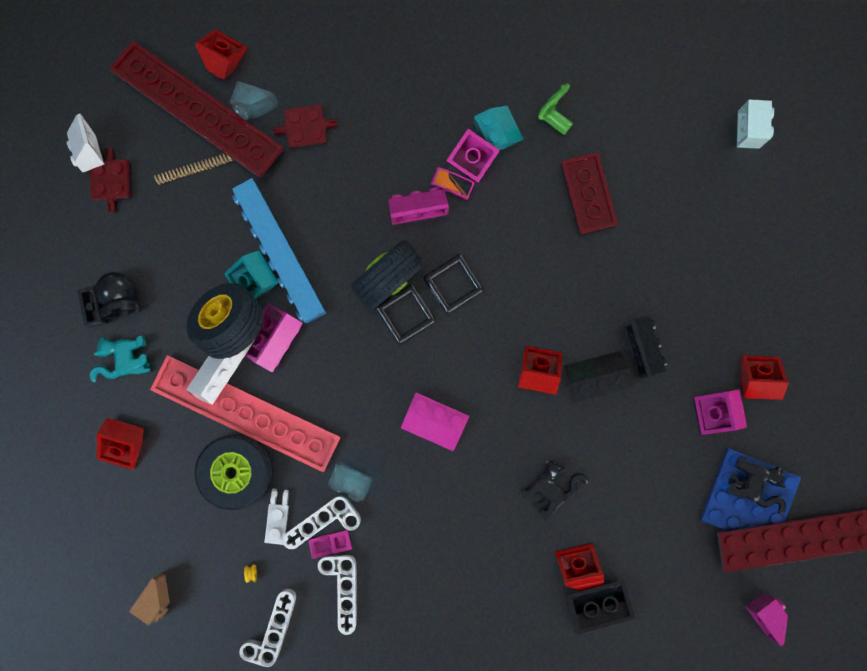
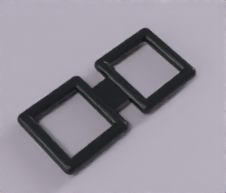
[375,254,484,344]

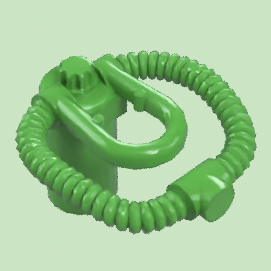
[538,83,573,135]

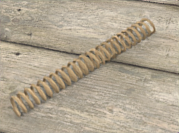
[154,153,233,185]

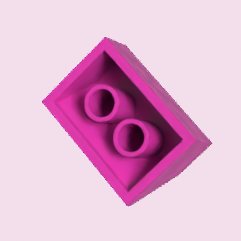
[388,187,449,225]
[245,302,303,372]
[401,393,469,451]

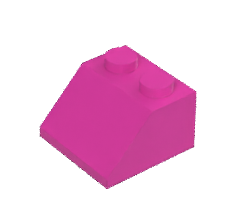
[446,129,500,183]
[694,389,747,435]
[745,593,788,646]

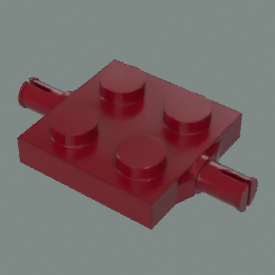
[273,105,338,148]
[90,148,130,213]

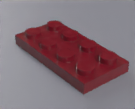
[561,152,618,235]

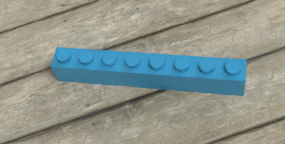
[232,178,326,324]

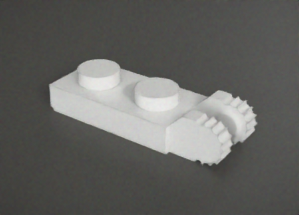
[264,488,289,545]

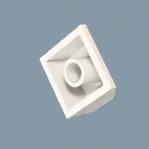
[67,114,104,172]

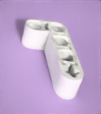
[283,495,361,549]
[318,554,357,635]
[239,588,297,667]

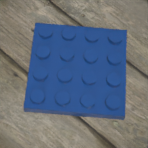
[700,448,802,531]

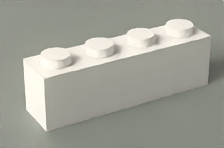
[186,340,255,405]

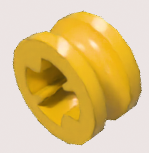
[244,564,257,583]

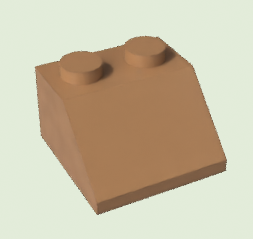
[129,573,170,625]

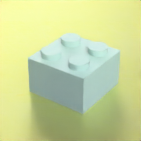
[737,100,774,149]

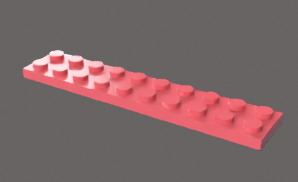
[150,355,341,472]

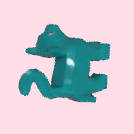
[89,335,151,382]

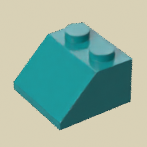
[473,106,523,151]
[224,250,279,299]

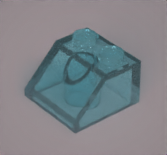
[230,81,279,120]
[328,462,374,502]

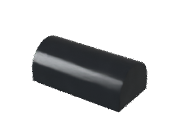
[77,286,106,328]

